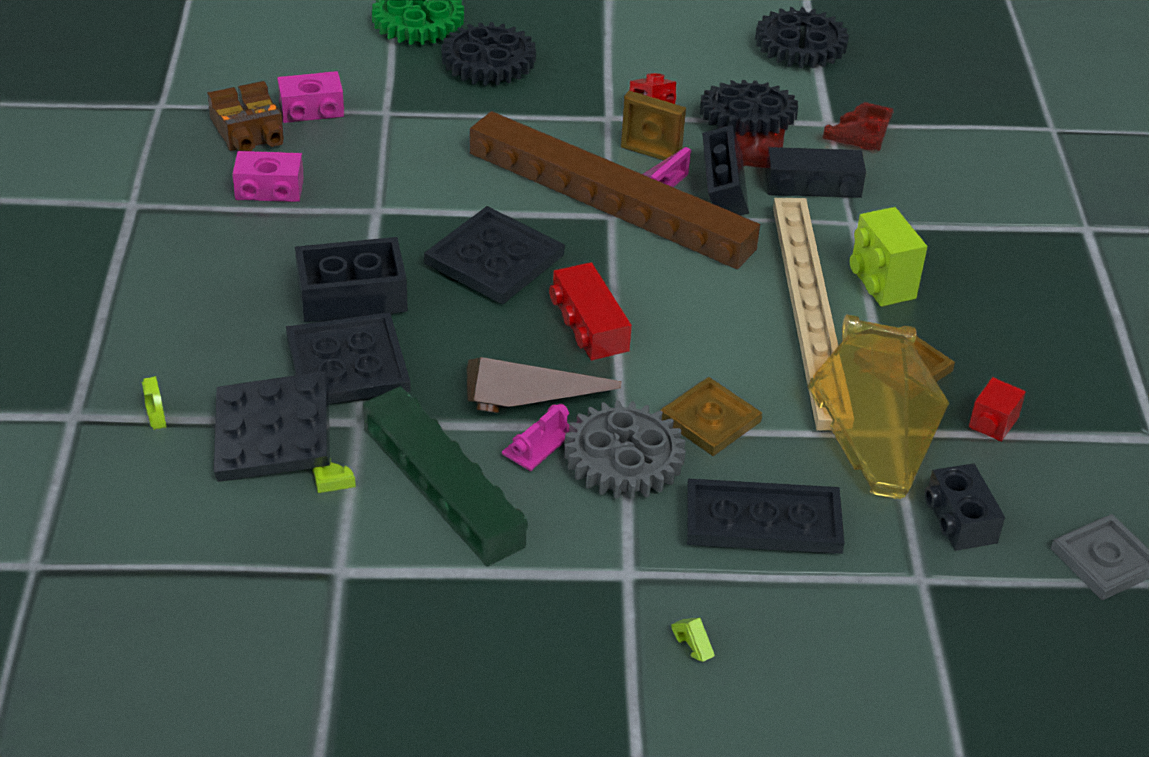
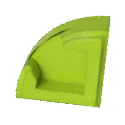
[142,376,166,430]
[312,458,356,493]
[671,617,715,662]

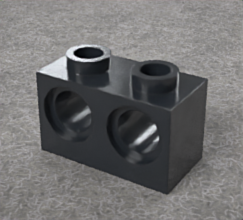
[925,463,1005,551]

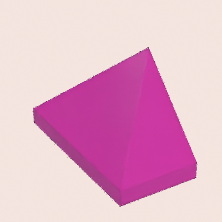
[643,147,691,187]

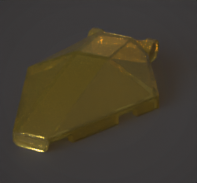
[807,314,949,499]

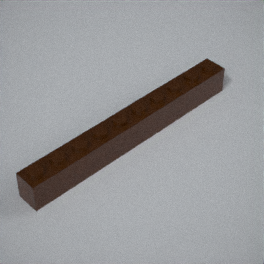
[470,111,760,270]

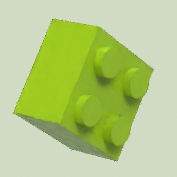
[850,207,928,307]

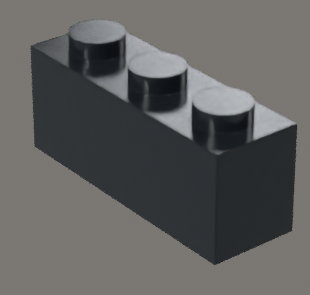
[702,125,749,216]
[765,147,866,198]

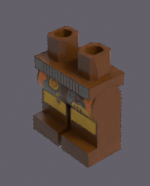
[207,81,284,151]

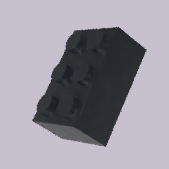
[295,237,408,322]

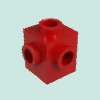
[629,73,676,104]

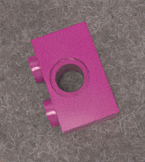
[277,71,344,123]
[233,151,304,202]

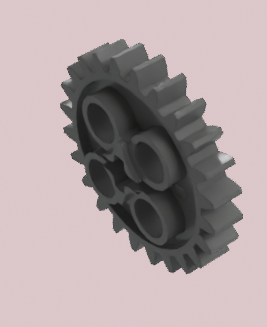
[564,401,686,499]

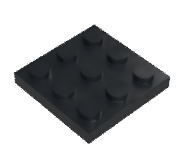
[424,206,565,304]
[286,312,411,404]
[214,371,330,482]

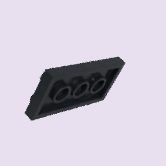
[687,478,845,554]

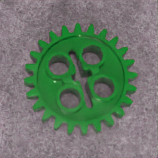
[372,0,464,45]

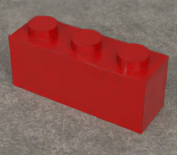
[549,262,632,361]

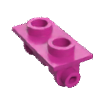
[502,404,569,471]

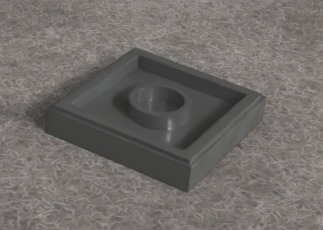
[1051,514,1149,601]

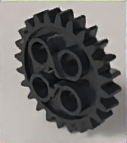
[755,7,849,68]
[441,22,536,86]
[700,80,798,136]

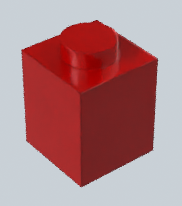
[969,377,1026,442]

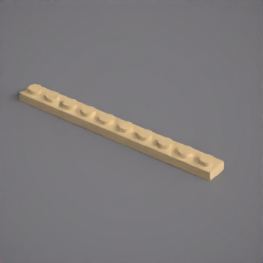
[773,198,855,431]

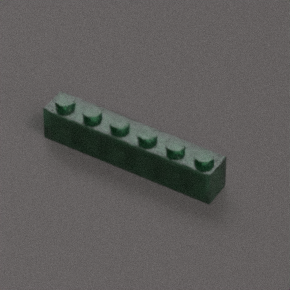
[363,386,528,567]

